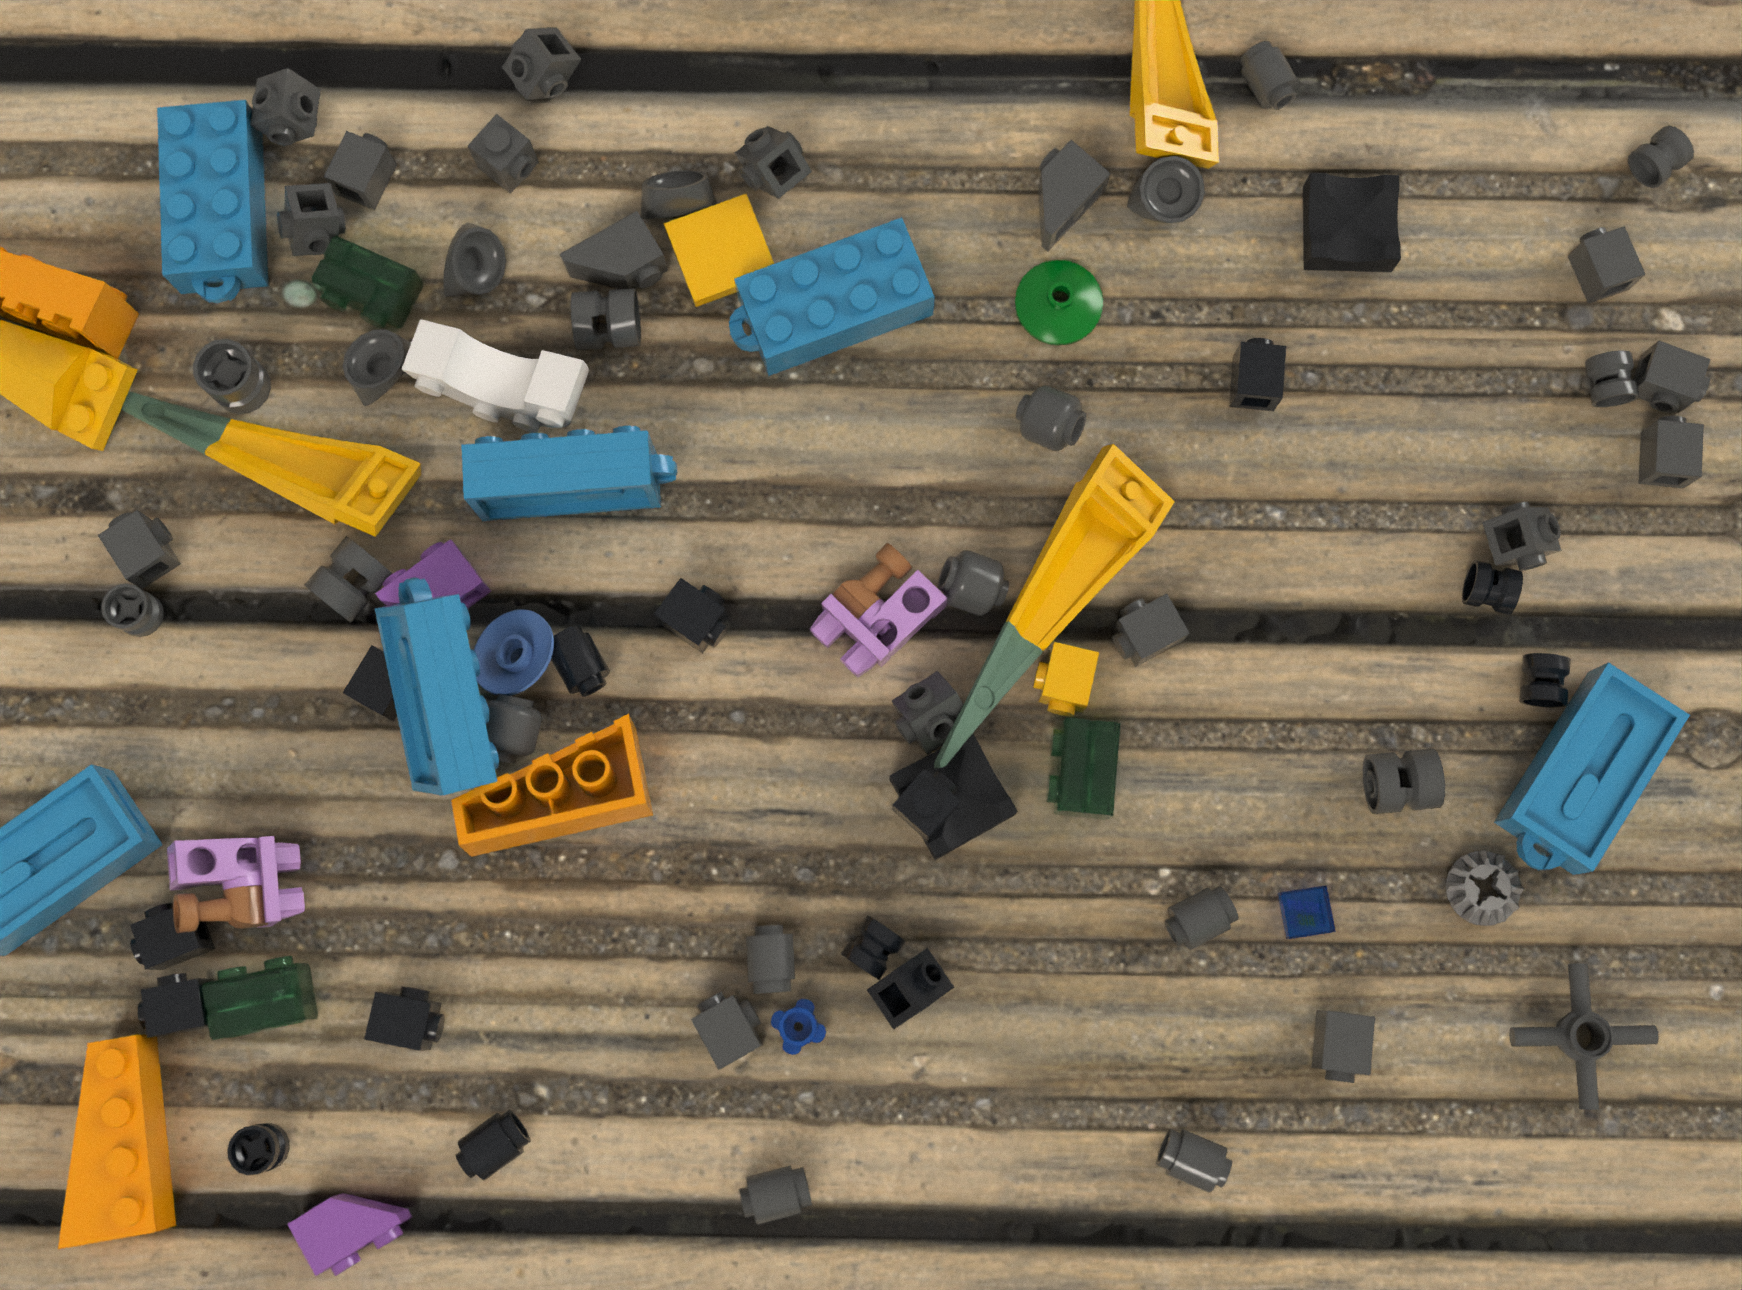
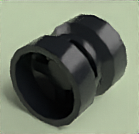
[1462,560,1523,615]
[1519,653,1571,708]
[841,915,906,981]
[227,1123,290,1175]

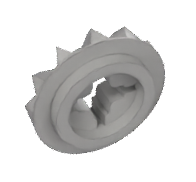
[1446,850,1524,926]

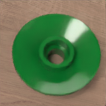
[1015,260,1103,345]

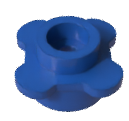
[771,999,826,1055]

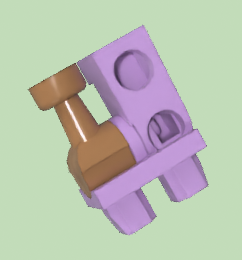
[810,543,947,678]
[167,836,305,933]

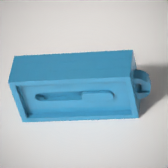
[157,100,269,303]
[729,217,935,376]
[461,426,677,521]
[375,577,499,795]
[1494,662,1690,875]
[0,764,163,956]

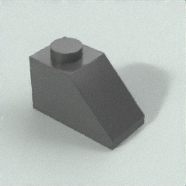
[1038,140,1111,252]
[560,211,668,289]

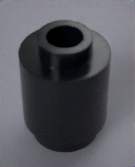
[551,625,610,697]
[455,1110,531,1180]

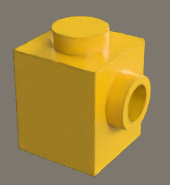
[1033,642,1099,717]

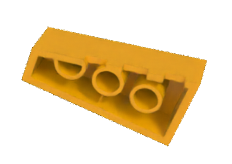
[0,246,139,359]
[451,714,653,857]
[58,1034,176,1249]

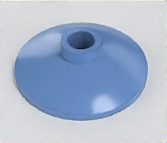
[474,609,554,696]

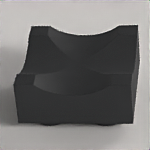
[1303,173,1401,272]
[889,734,1018,860]

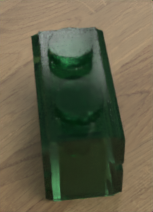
[312,236,423,329]
[1046,718,1121,820]
[202,956,318,1040]

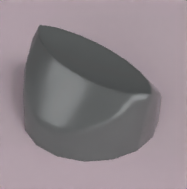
[1127,156,1205,223]
[641,170,717,219]
[443,223,506,297]
[343,329,411,406]

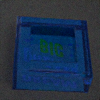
[1277,885,1336,940]

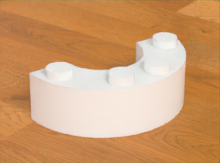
[402,319,589,433]

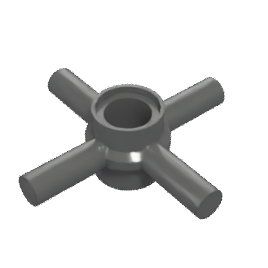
[1509,963,1659,1110]

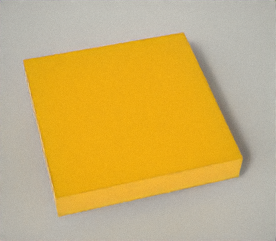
[664,193,774,307]

